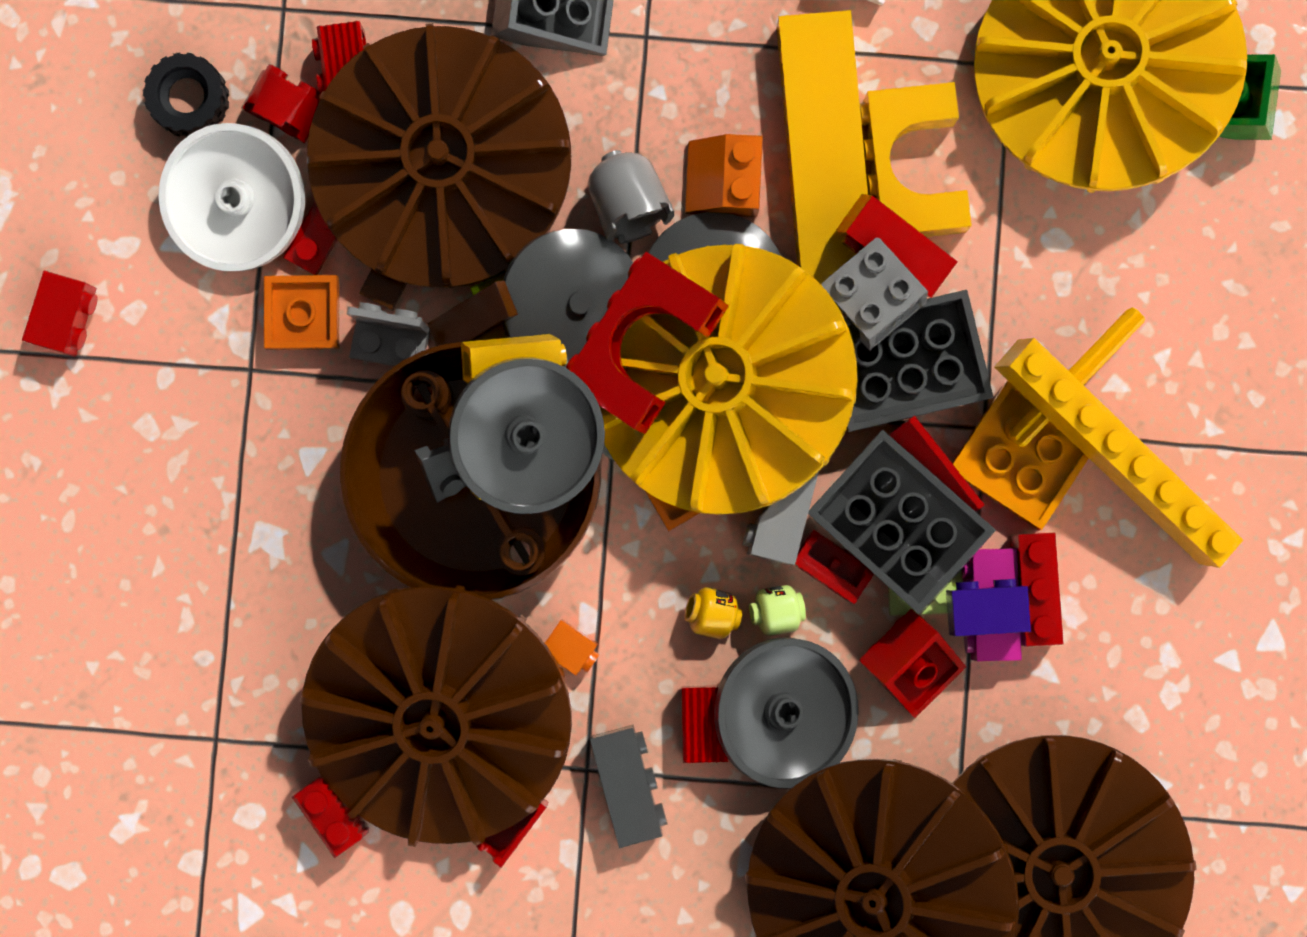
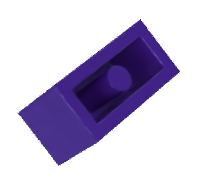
[946,579,1031,636]

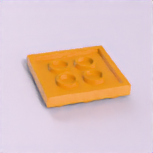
[952,380,1089,531]

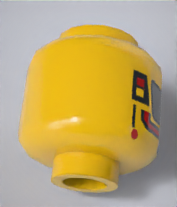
[685,587,742,640]

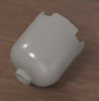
[588,150,674,244]

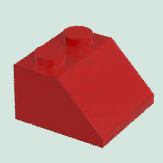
[859,609,966,718]

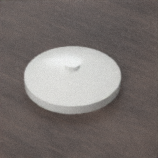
[159,123,305,271]

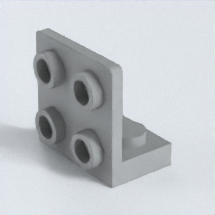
[821,238,928,351]
[347,302,430,366]

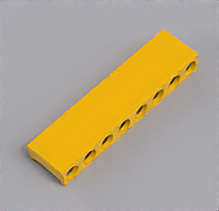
[776,10,868,284]

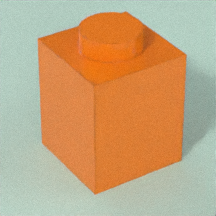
[545,619,600,676]

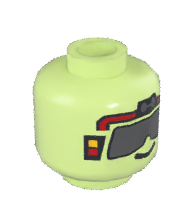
[749,585,806,636]

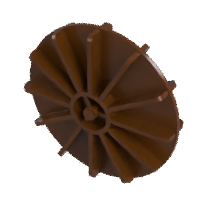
[306,23,571,289]
[300,585,572,847]
[952,735,1197,937]
[745,759,1019,937]

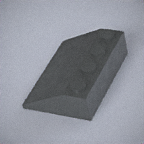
[491,0,614,56]
[844,290,994,432]
[808,430,996,615]

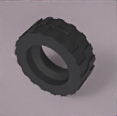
[143,52,229,137]

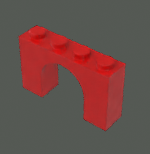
[566,251,729,434]

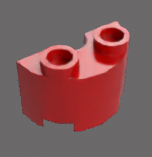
[241,64,319,144]

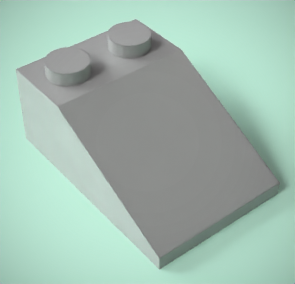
[742,472,819,565]

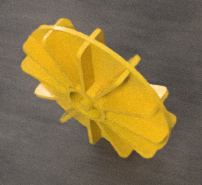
[974,0,1247,193]
[599,244,857,515]

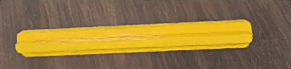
[1009,307,1145,447]

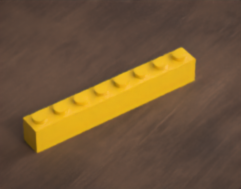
[994,338,1243,568]

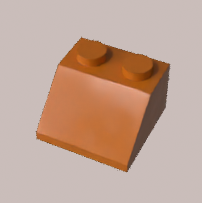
[685,134,763,217]

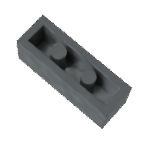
[590,724,668,848]

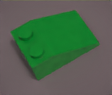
[1219,54,1281,140]

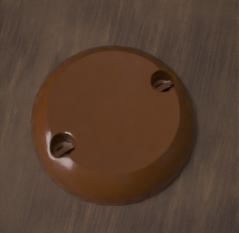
[340,342,601,600]

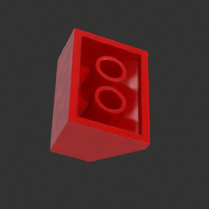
[888,416,985,512]

